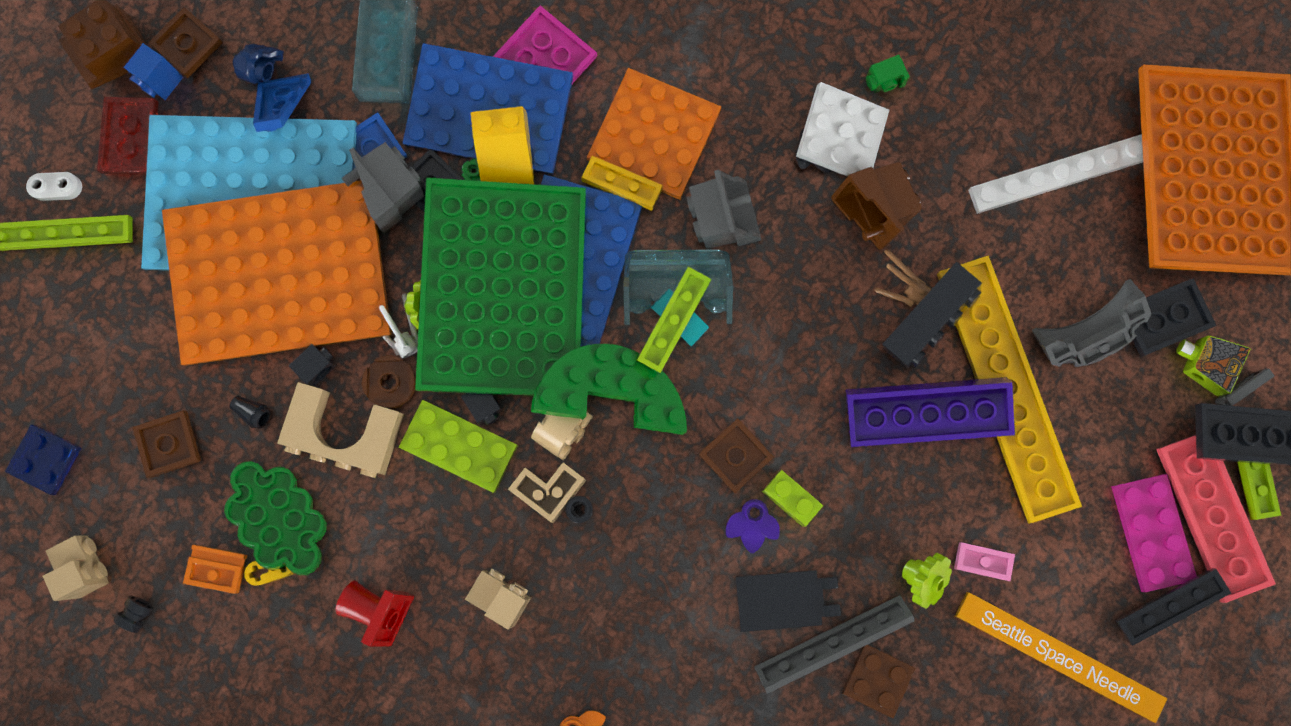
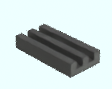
[1214,368,1275,406]

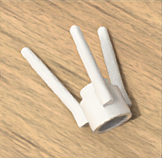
[379,294,418,359]

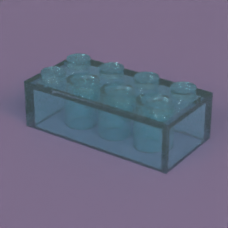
[352,0,418,104]

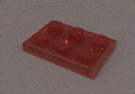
[97,97,159,175]

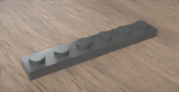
[754,595,914,694]

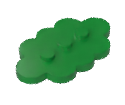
[224,461,327,575]

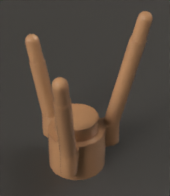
[875,249,931,307]

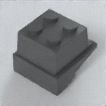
[341,142,424,234]
[686,170,762,249]

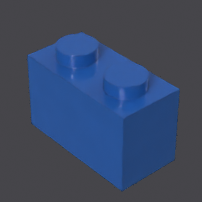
[124,43,183,100]

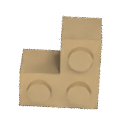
[508,463,586,523]
[43,535,109,601]
[465,568,532,630]

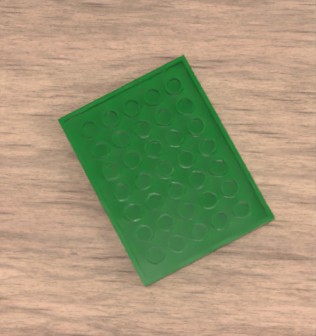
[415,178,586,395]

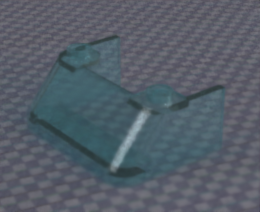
[624,250,733,325]

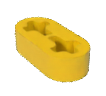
[244,561,294,586]

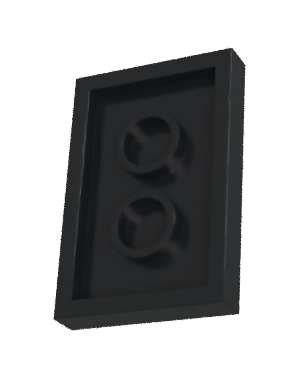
[1133,278,1217,357]

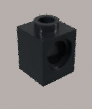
[289,344,336,387]
[461,393,504,426]

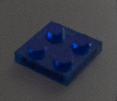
[5,424,81,495]

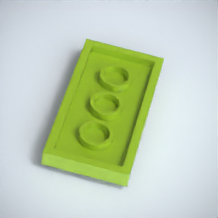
[399,400,518,493]

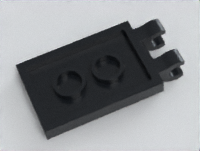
[735,570,841,632]

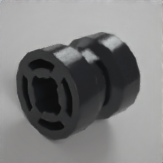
[113,595,153,633]

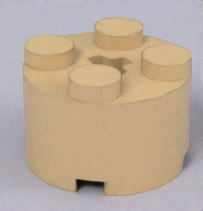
[531,412,593,460]

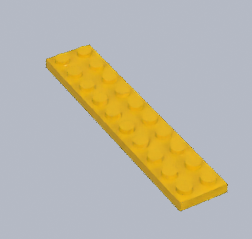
[937,256,1082,523]

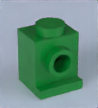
[866,55,910,93]

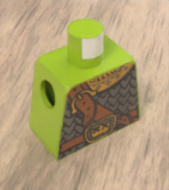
[1176,336,1251,397]

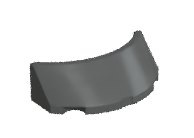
[1032,279,1151,367]

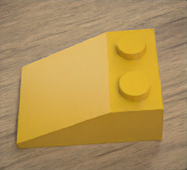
[471,106,535,185]

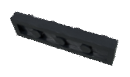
[1115,568,1231,646]

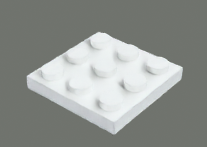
[796,82,889,176]

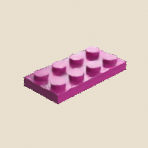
[1111,474,1197,592]

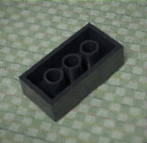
[882,262,982,370]

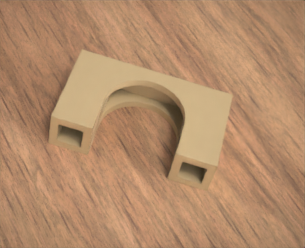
[277,382,404,478]

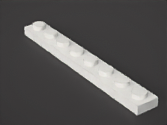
[968,134,1143,214]

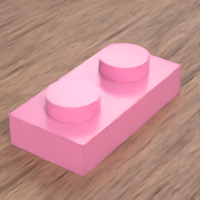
[954,542,1015,581]

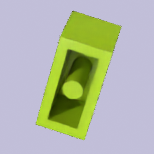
[762,470,823,527]

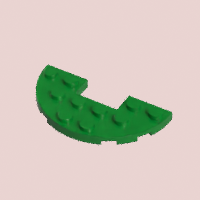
[531,344,687,435]

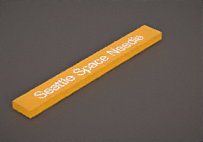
[955,592,1168,723]

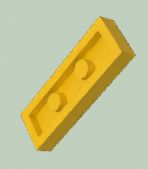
[581,156,663,211]

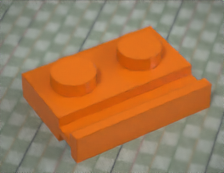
[183,545,248,594]

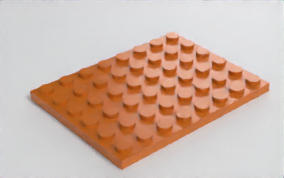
[1138,64,1291,275]
[162,180,392,366]

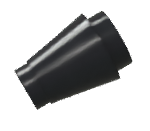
[229,395,271,429]
[566,496,593,523]

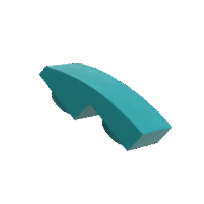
[651,289,709,346]

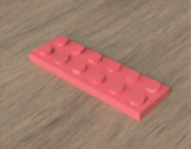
[1156,435,1276,603]

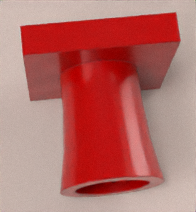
[335,580,415,647]

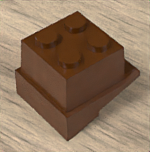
[58,0,150,89]
[831,162,922,250]

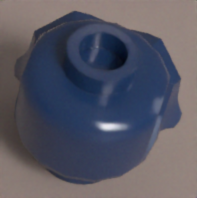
[233,44,284,84]

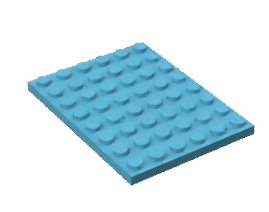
[141,115,357,270]

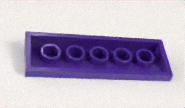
[846,377,1015,447]

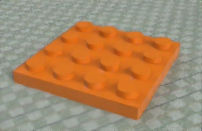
[587,68,722,200]

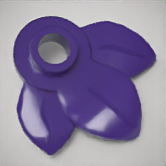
[726,499,780,554]

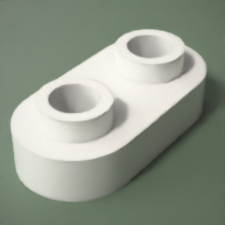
[26,172,82,201]

